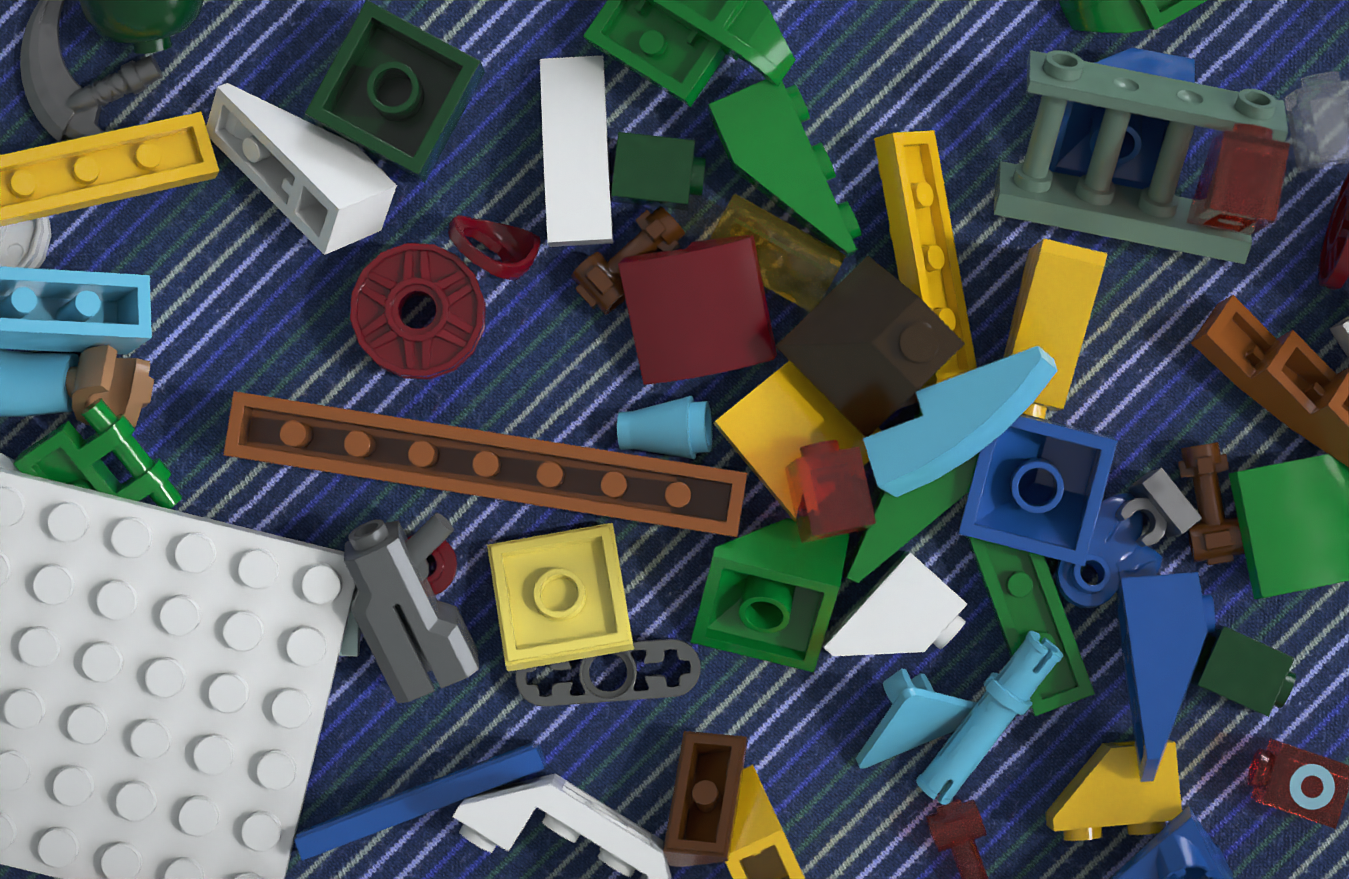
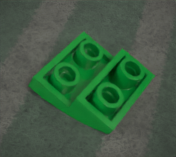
[1229,454,1349,599]

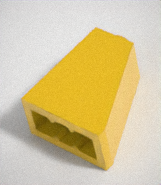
[1003,238,1108,419]

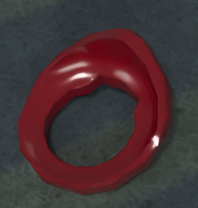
[448,215,541,281]

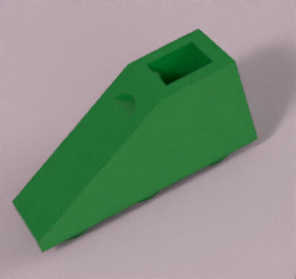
[708,79,862,259]

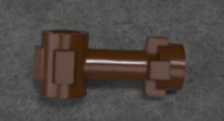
[571,205,686,315]
[1178,442,1245,565]

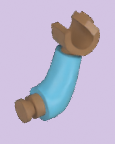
[0,345,154,428]

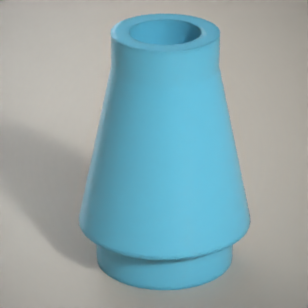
[617,396,712,459]

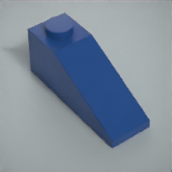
[1115,572,1215,782]

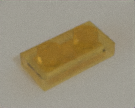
[709,194,846,312]

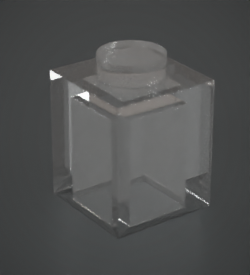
[1284,71,1349,172]

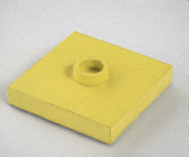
[487,523,634,672]

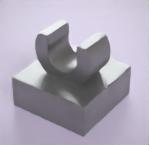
[1115,468,1202,547]

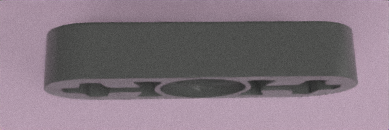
[516,638,701,706]

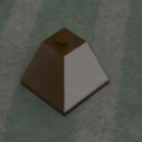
[775,256,965,437]

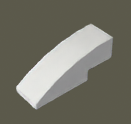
[540,55,613,247]

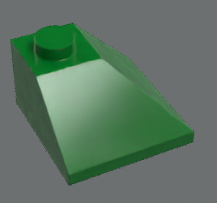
[691,518,850,672]

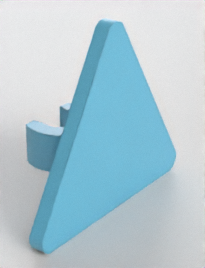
[856,669,977,768]

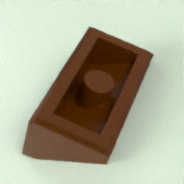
[663,731,748,867]

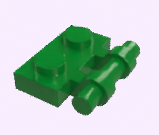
[13,398,182,509]

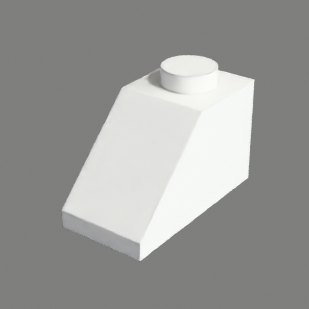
[822,551,967,656]

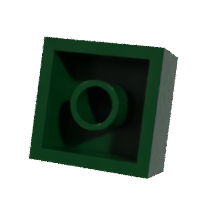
[305,0,485,183]

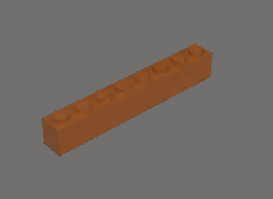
[223,391,747,537]

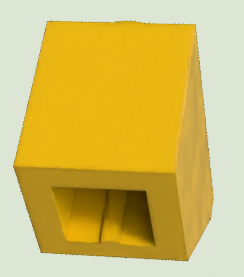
[1045,739,1182,840]
[725,764,805,879]

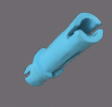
[916,631,1063,805]

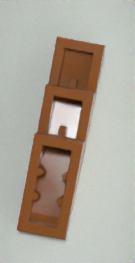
[1191,295,1349,467]

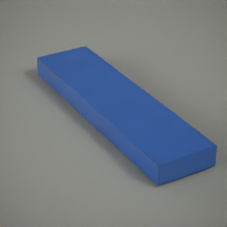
[294,741,547,861]

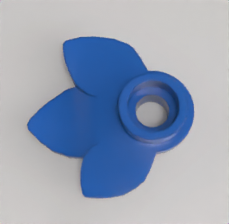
[1055,493,1162,608]

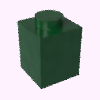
[611,132,706,210]
[1190,624,1296,717]

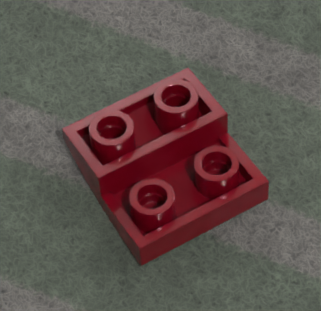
[618,234,777,385]

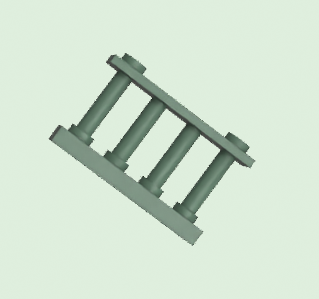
[994,50,1288,264]

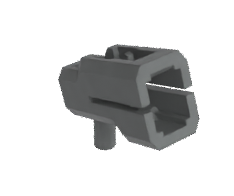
[344,512,479,703]

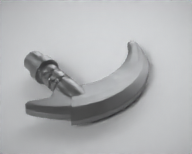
[20,0,163,142]

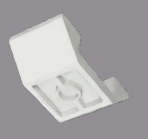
[453,774,672,879]

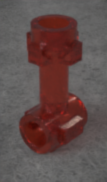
[925,798,989,879]

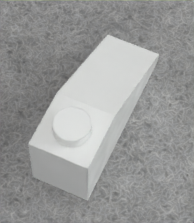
[206,83,397,255]

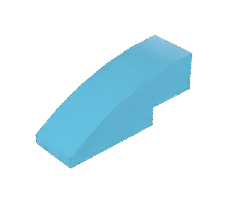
[863,346,1058,497]

